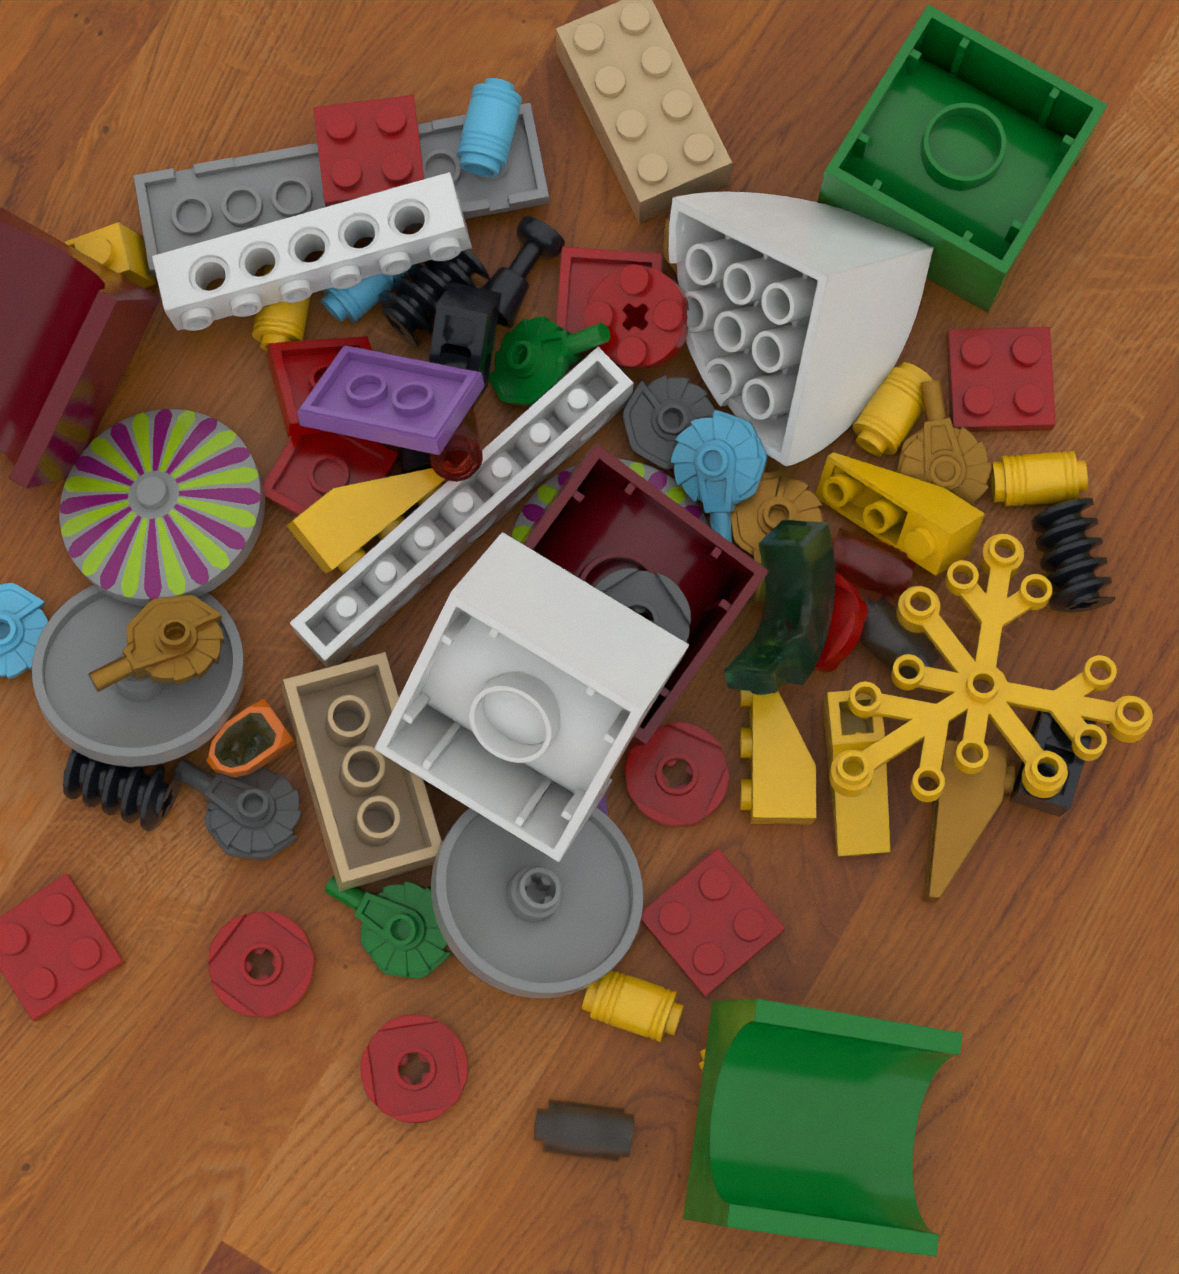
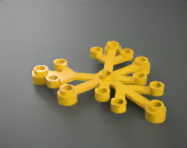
[829,534,1153,802]

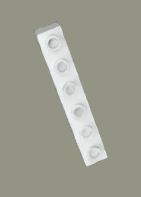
[152,172,472,331]

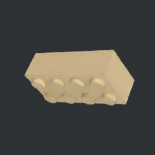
[556,0,732,223]
[281,652,442,892]

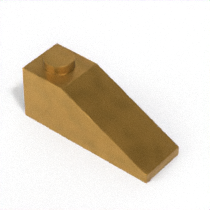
[923,740,1015,903]

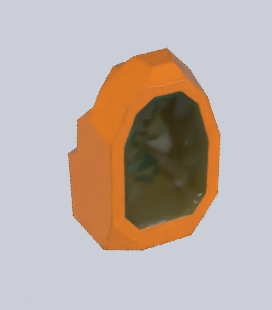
[206,698,296,778]

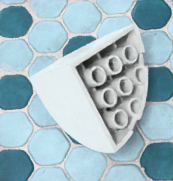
[668,192,933,467]

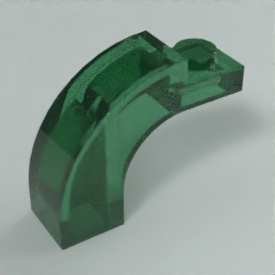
[724,520,835,695]

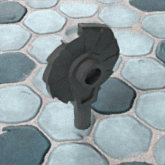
[622,375,715,470]
[174,760,303,861]

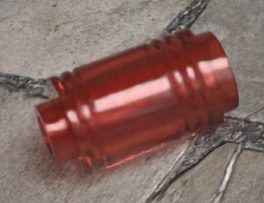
[429,407,483,482]
[817,528,916,598]

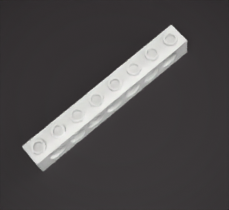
[290,347,634,668]

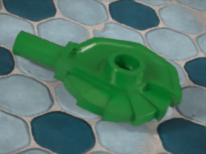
[489,316,610,406]
[325,876,453,978]

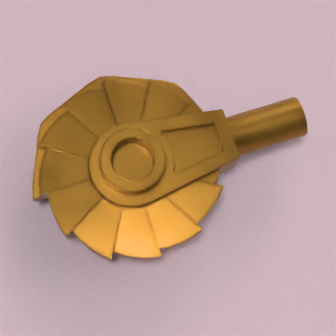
[897,379,992,506]
[730,470,823,607]
[88,595,225,692]

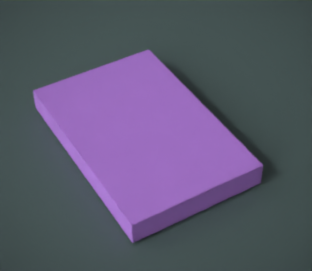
[297,345,484,455]

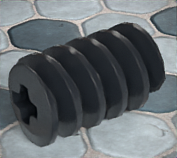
[378,249,490,348]
[1031,498,1116,612]
[63,749,182,831]

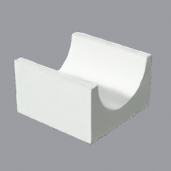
[374,532,689,862]

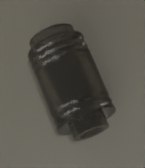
[858,596,942,679]
[533,1099,634,1162]

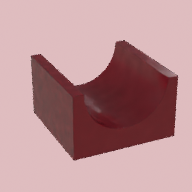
[0,207,161,489]
[520,444,769,750]

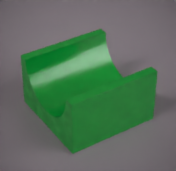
[817,4,1108,313]
[683,999,963,1257]

